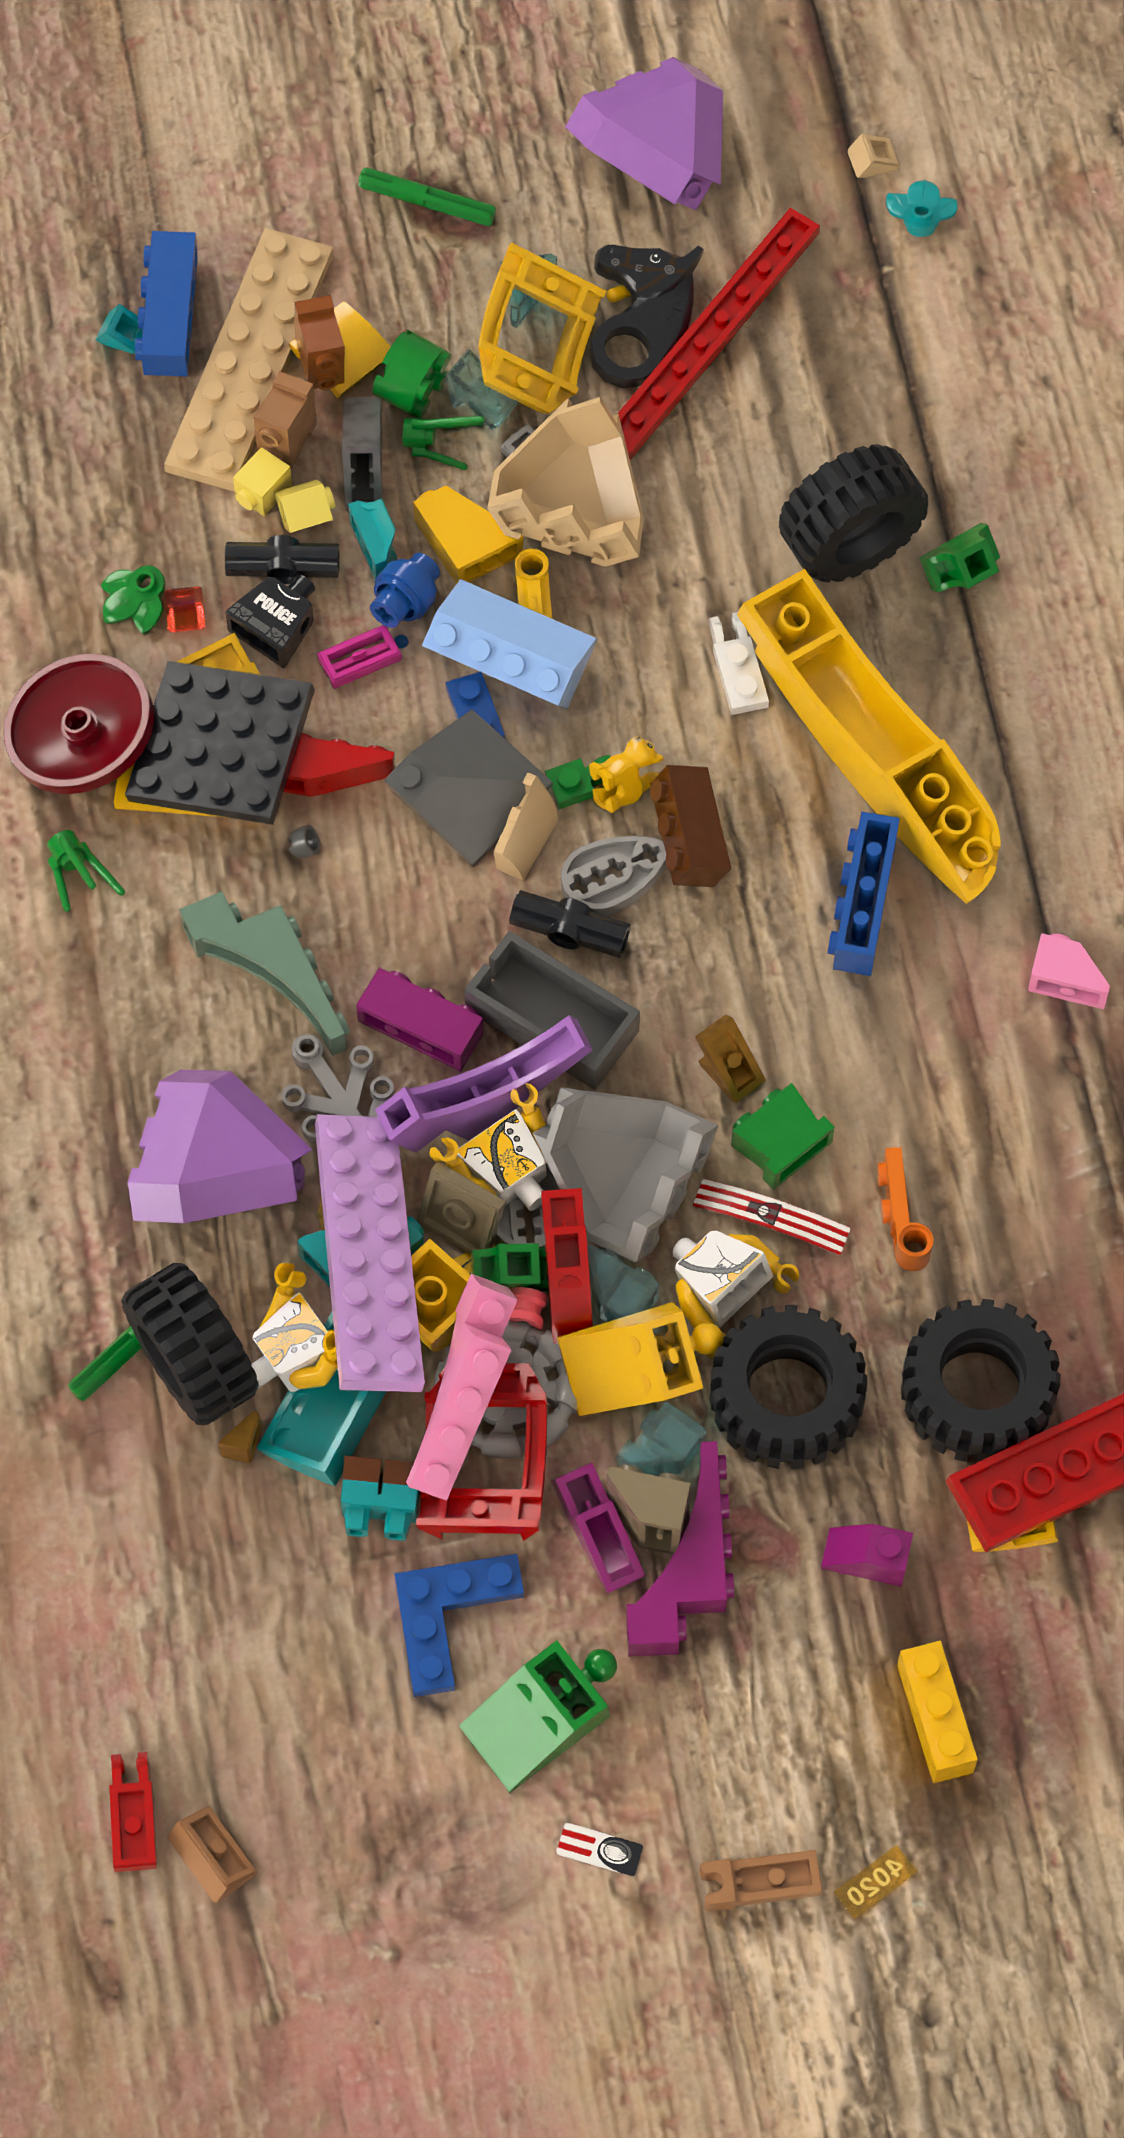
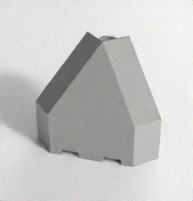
[533,1087,718,1263]

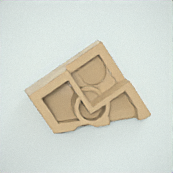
[494,773,559,881]

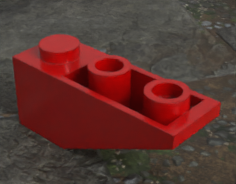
[284,733,396,797]

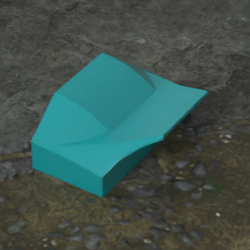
[348,499,398,579]

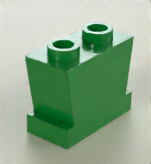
[731,1083,835,1190]

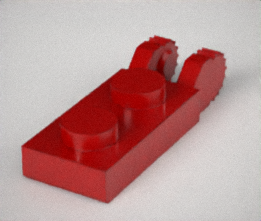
[109,1752,157,1872]

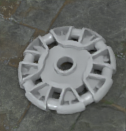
[434,1321,577,1458]

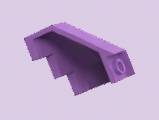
[565,57,723,210]
[127,1069,313,1223]

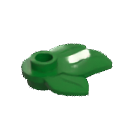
[101,565,166,635]

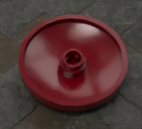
[3,654,154,794]

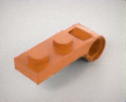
[877,1147,934,1271]

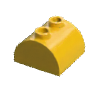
[411,1239,470,1352]

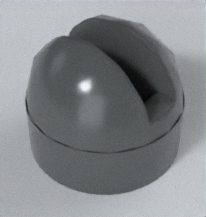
[287,825,320,858]

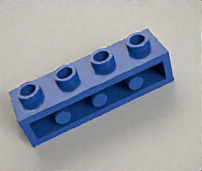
[135,231,198,377]
[827,811,900,976]

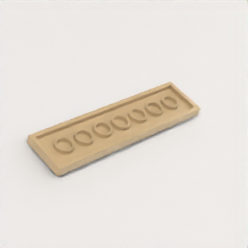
[164,228,334,492]

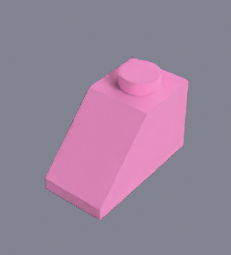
[1028,933,1110,1009]

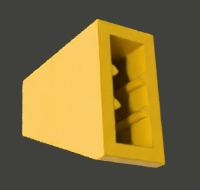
[413,485,523,584]

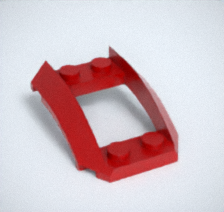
[416,1363,547,1541]

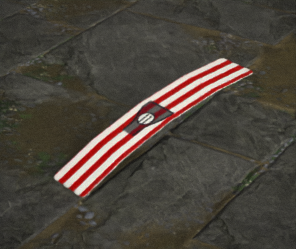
[693,1179,850,1255]

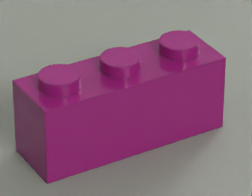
[356,967,484,1072]

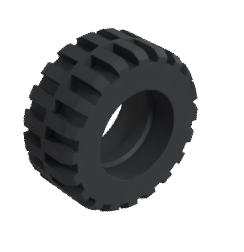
[779,444,928,583]
[121,1263,259,1425]
[901,1299,1061,1462]
[710,1305,868,1470]

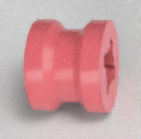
[509,1287,548,1330]

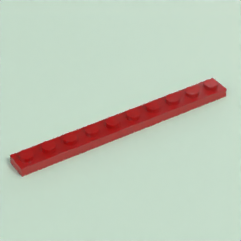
[617,208,820,460]

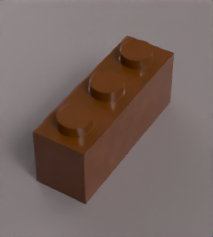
[650,765,731,887]

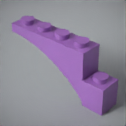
[375,1015,593,1153]

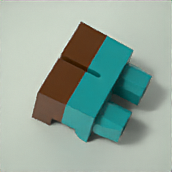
[341,1456,420,1541]

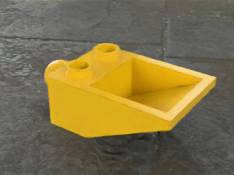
[557,1302,724,1416]

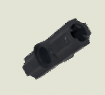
[225,535,340,584]
[509,890,631,958]

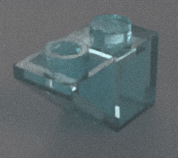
[587,1244,659,1322]
[616,1401,706,1476]

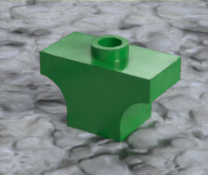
[919,523,1001,593]
[471,1243,548,1291]

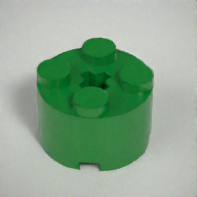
[372,330,452,419]

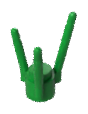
[402,416,485,470]
[47,830,125,912]

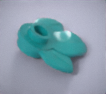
[886,180,958,237]

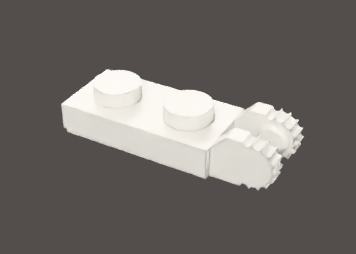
[709,612,769,715]

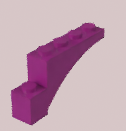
[626,1441,734,1657]

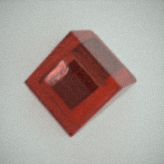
[164,586,205,632]

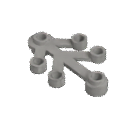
[282,1034,394,1143]

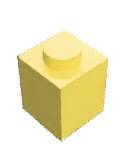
[233,447,292,516]
[274,479,335,533]

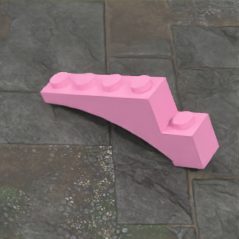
[406,1274,518,1501]

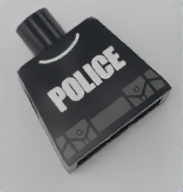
[225,574,315,669]

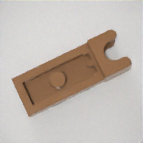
[699,1850,822,1912]

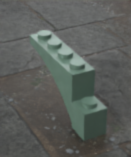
[179,891,350,1056]

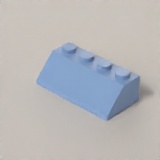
[422,579,597,709]

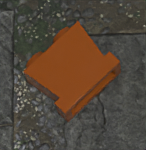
[294,295,345,390]

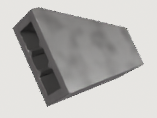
[342,397,383,510]

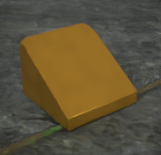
[218,1411,262,1464]

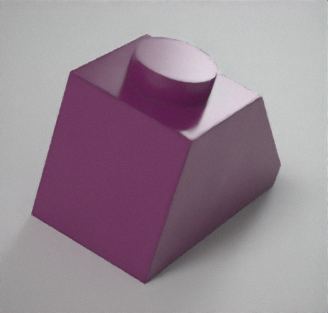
[821,1524,913,1587]

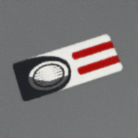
[556,1823,643,1876]

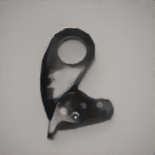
[589,244,704,388]

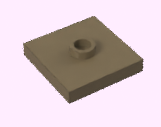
[417,1161,506,1254]

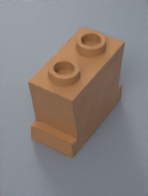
[253,371,317,470]

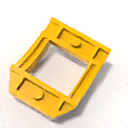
[478,243,606,414]

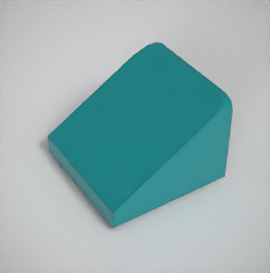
[95,304,143,354]

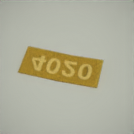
[834,1844,918,1919]

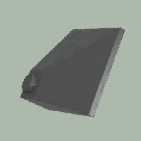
[384,709,554,867]

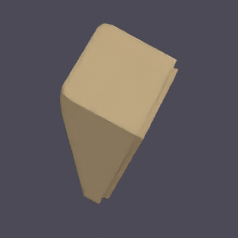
[848,134,900,178]

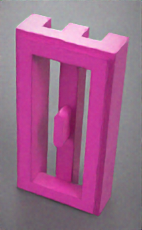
[317,625,402,689]

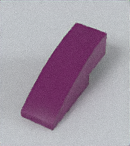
[551,1463,646,1593]

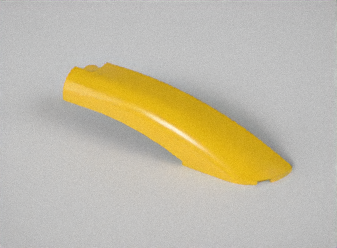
[737,569,1001,904]

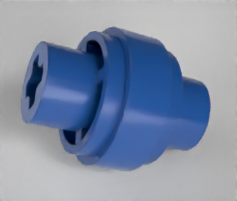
[370,553,440,628]

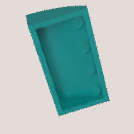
[257,1312,387,1486]

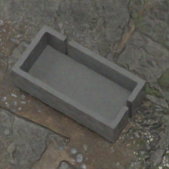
[464,931,640,1090]

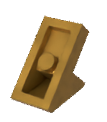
[695,1014,766,1103]

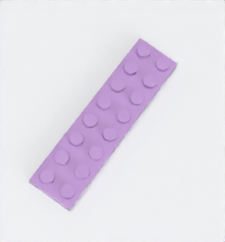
[315,1114,425,1392]

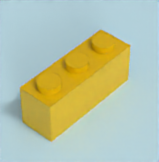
[897,1640,978,1784]

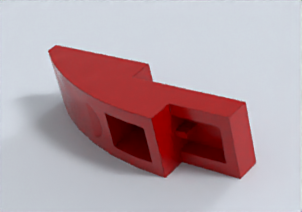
[541,1188,593,1344]

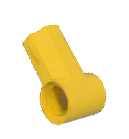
[515,548,553,619]

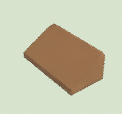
[168,1806,258,1903]

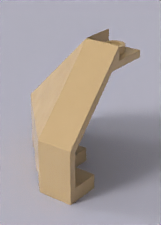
[487,397,644,567]

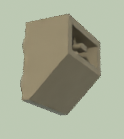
[607,1465,691,1555]

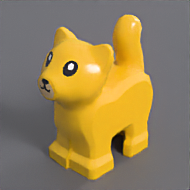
[589,736,664,813]

